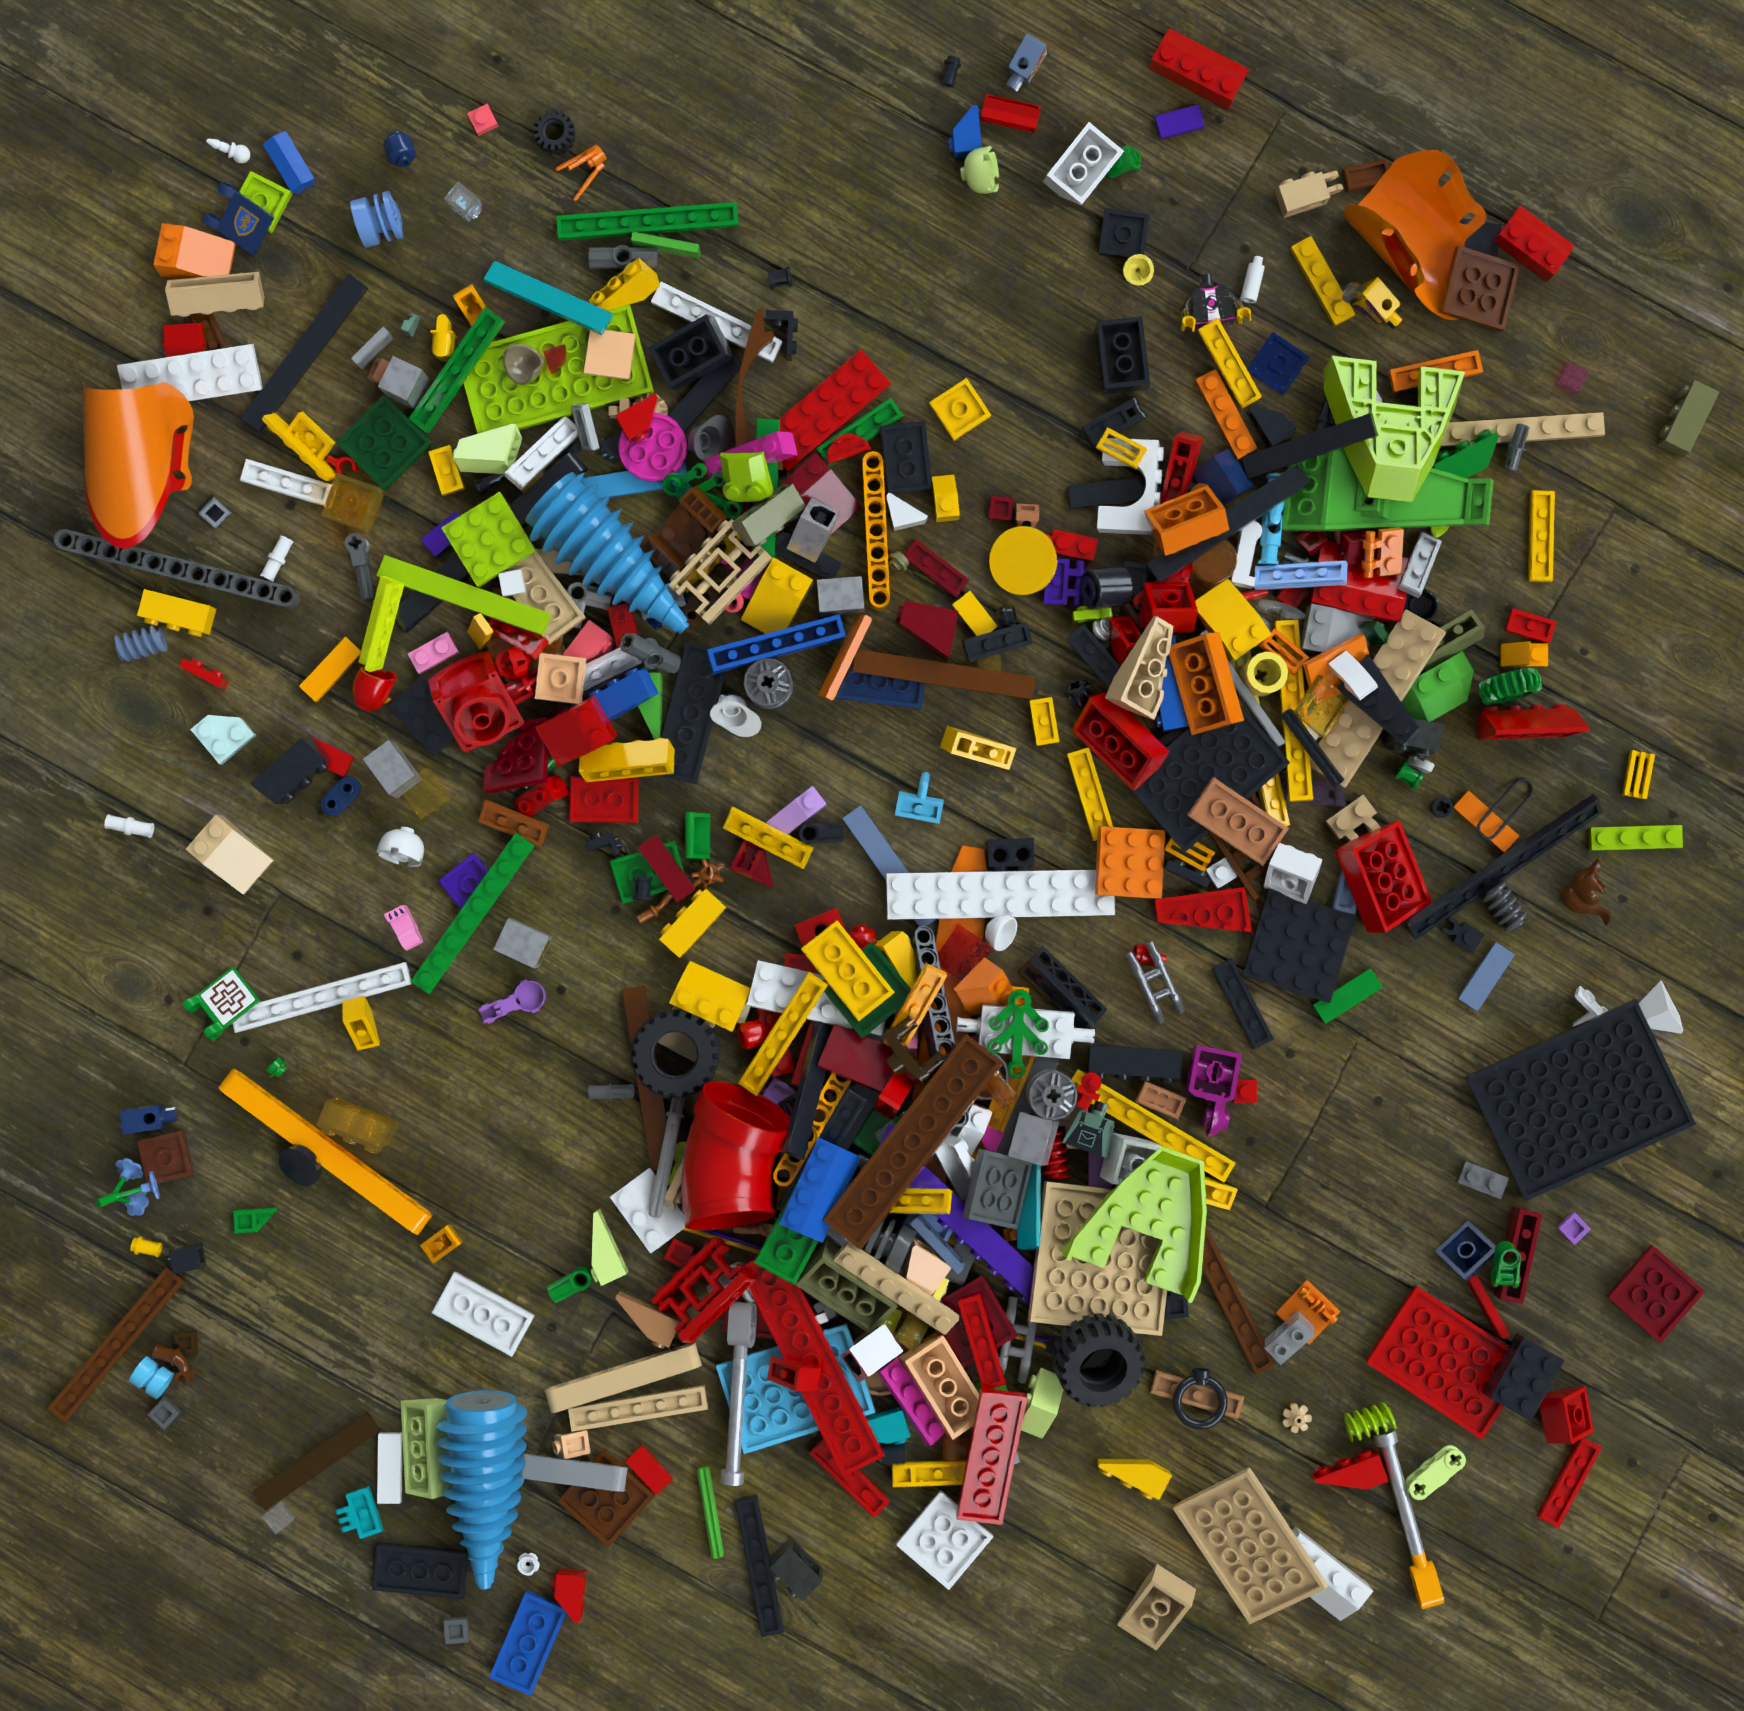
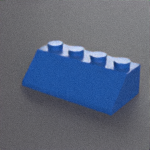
[779,1137,861,1243]

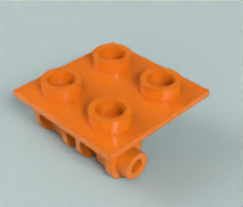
[1276,1280,1341,1345]

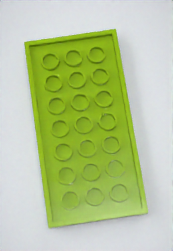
[464,304,655,434]

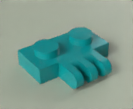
[335,1486,384,1539]

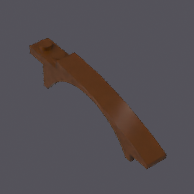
[735,309,783,472]

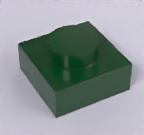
[1359,621,1389,644]

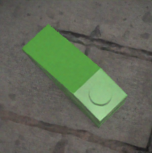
[638,673,663,740]

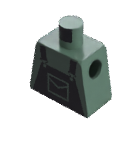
[1063,1100,1114,1159]

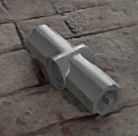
[589,245,658,271]
[619,633,681,674]

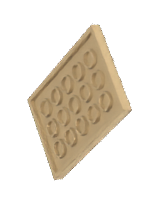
[1173,1467,1328,1624]

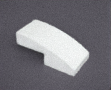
[1328,651,1378,700]

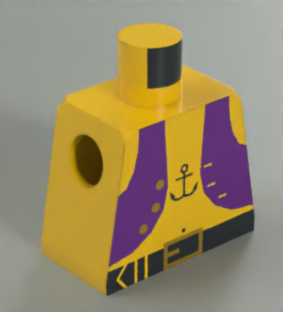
[1349,277,1402,329]

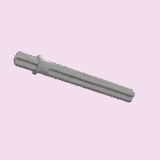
[649,1097,685,1218]

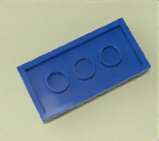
[489,1590,566,1696]

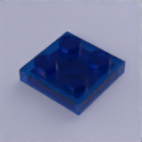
[1247,332,1310,396]

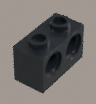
[987,838,1035,872]

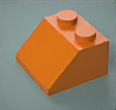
[953,957,1014,1016]

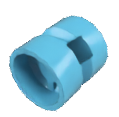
[129,1356,174,1399]

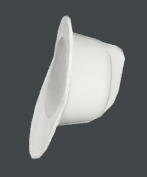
[710,694,761,737]

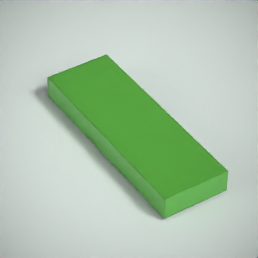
[631,232,701,259]

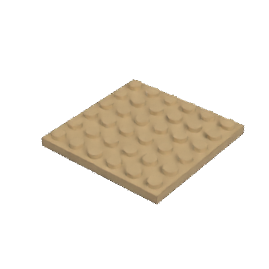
[1028,1181,1167,1336]

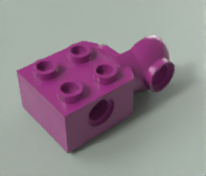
[1185,1045,1242,1137]

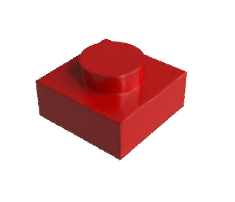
[1233,1079,1258,1103]

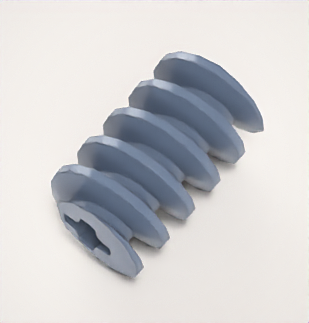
[114,625,168,662]

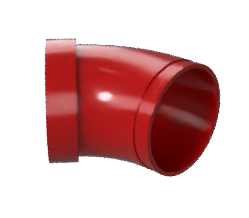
[681,1081,791,1230]

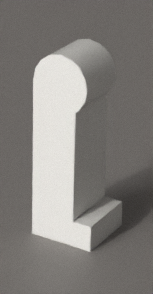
[1230,521,1262,589]

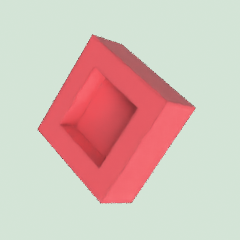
[467,103,499,136]

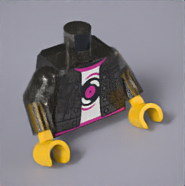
[1180,274,1251,332]

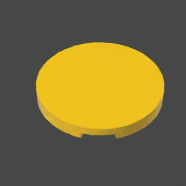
[989,526,1058,595]

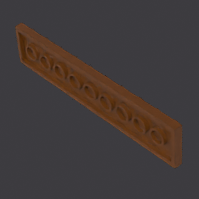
[823,1034,1004,1250]

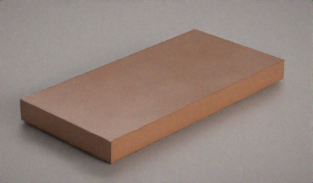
[1187,777,1289,866]

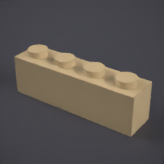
[165,272,265,317]

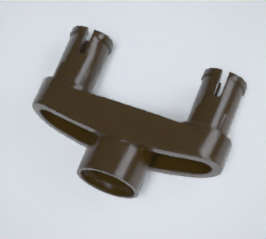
[884,1015,946,1083]

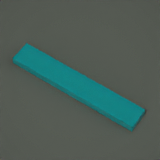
[484,261,613,335]

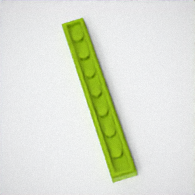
[376,555,552,636]

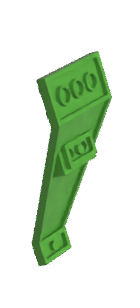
[1282,439,1494,531]

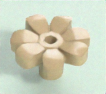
[1282,1403,1312,1433]

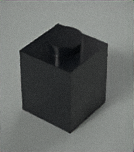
[167,1243,207,1274]

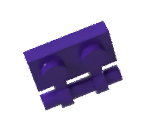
[1043,559,1086,607]

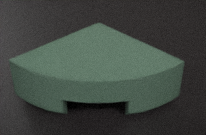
[401,313,421,337]

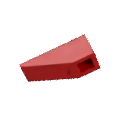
[1310,1449,1389,1489]

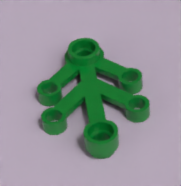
[663,463,744,519]
[987,989,1049,1078]

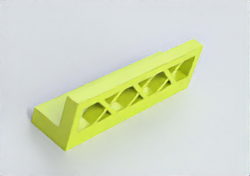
[358,576,405,672]

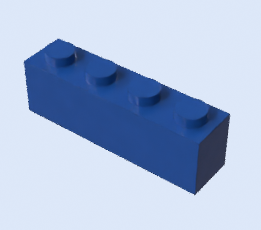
[1155,635,1189,732]
[570,668,659,721]

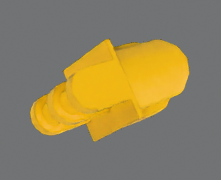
[430,314,457,362]

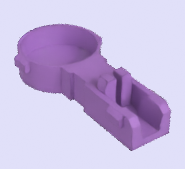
[478,979,546,1024]

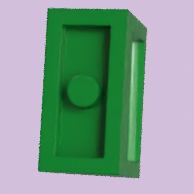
[685,812,710,859]

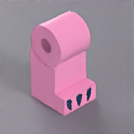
[384,905,423,951]

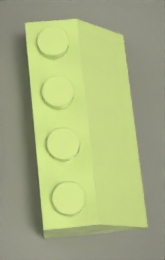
[401,1398,452,1499]

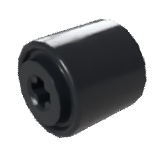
[1080,565,1132,610]

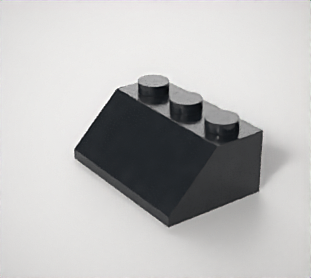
[250,738,332,805]

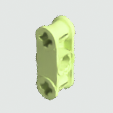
[1405,1445,1466,1500]

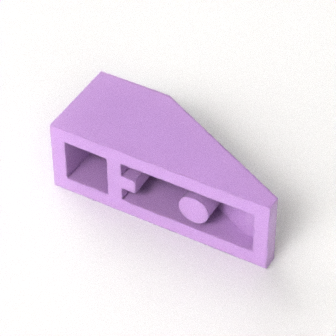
[766,786,827,835]

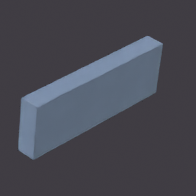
[1457,942,1515,1011]
[910,1214,966,1274]

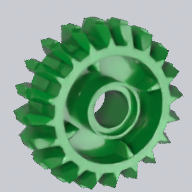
[1478,668,1542,705]

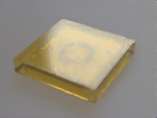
[1293,675,1349,738]

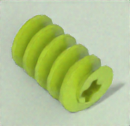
[1344,1402,1397,1443]

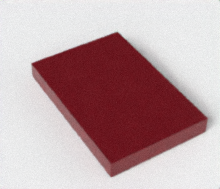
[817,1024,894,1093]

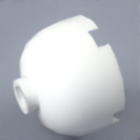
[377,827,424,867]

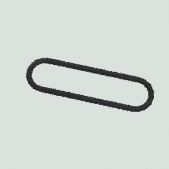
[1477,778,1534,840]

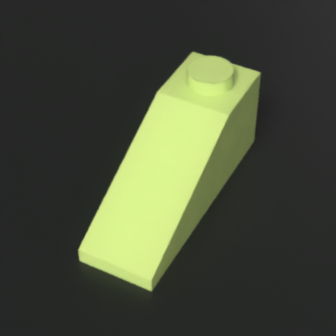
[591,1209,628,1286]

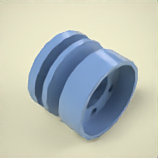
[350,191,403,248]

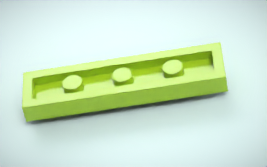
[1588,825,1683,851]

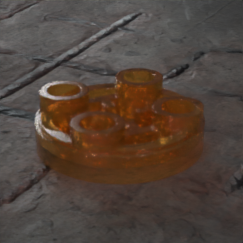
[1190,540,1237,584]

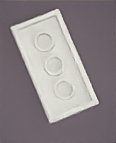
[432,1272,535,1357]

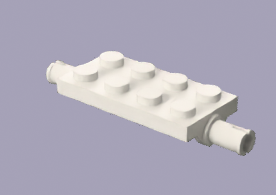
[956,1004,1095,1059]

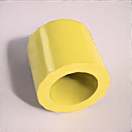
[1240,652,1288,697]

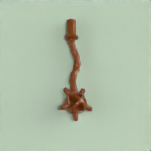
[637,859,725,924]

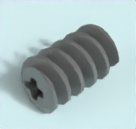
[1483,881,1531,933]

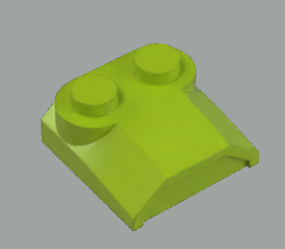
[720,451,774,502]

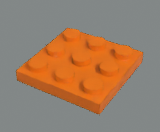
[1095,826,1165,899]

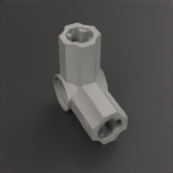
[567,582,613,629]

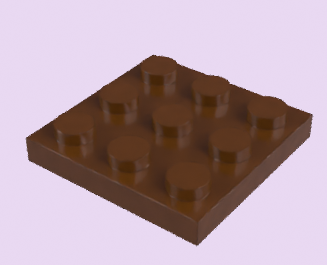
[1439,245,1520,332]
[557,1448,655,1548]

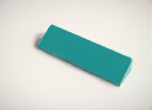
[1017,1163,1041,1250]

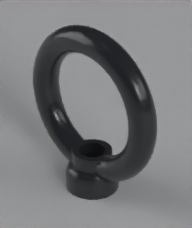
[1173,1368,1228,1430]

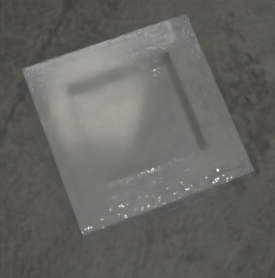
[262,1500,296,1535]

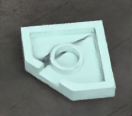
[190,715,256,765]

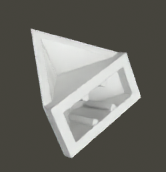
[1639,980,1683,1034]

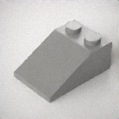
[1300,604,1374,655]

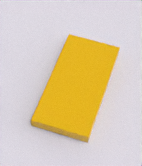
[801,921,895,1022]

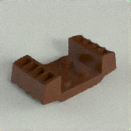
[640,486,729,578]

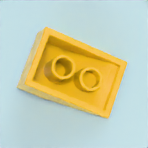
[741,557,814,634]
[1195,578,1272,661]

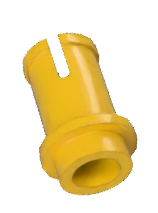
[130,1236,163,1257]

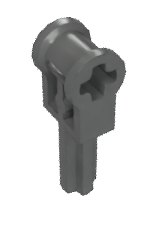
[345,533,375,600]

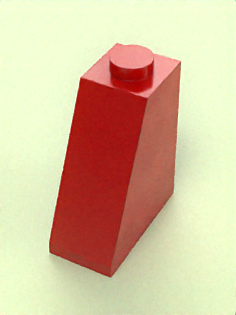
[873,1069,918,1121]

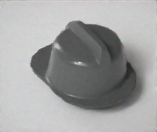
[687,415,733,462]

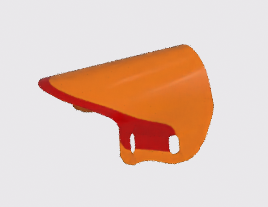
[1343,150,1486,320]
[83,382,194,549]

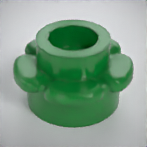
[265,1057,287,1078]

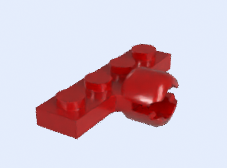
[738,1008,794,1077]

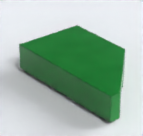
[233,1207,277,1234]

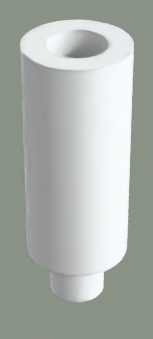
[1240,256,1265,303]

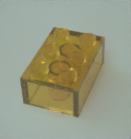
[316,1097,400,1154]

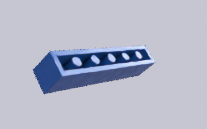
[706,614,846,675]

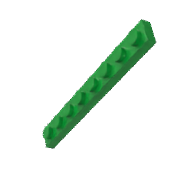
[556,202,739,241]
[410,832,535,994]

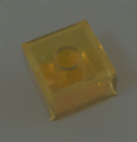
[321,473,385,535]

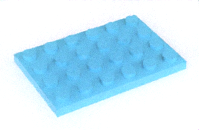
[716,1323,875,1454]

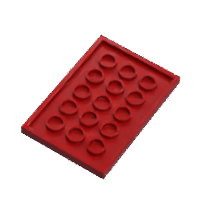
[1365,1285,1508,1440]

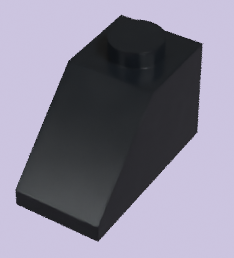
[1246,405,1296,449]

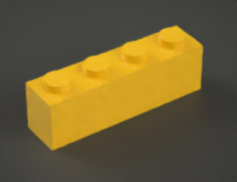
[579,738,675,782]

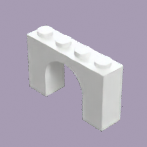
[1097,438,1164,535]

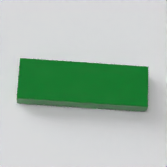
[1312,968,1383,1024]

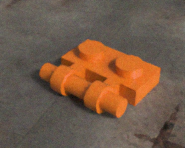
[1362,527,1404,578]

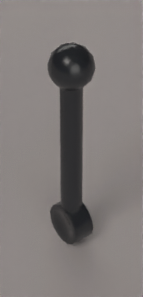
[556,443,582,458]

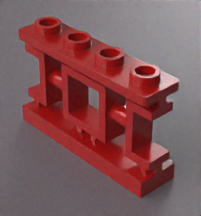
[651,1237,756,1343]

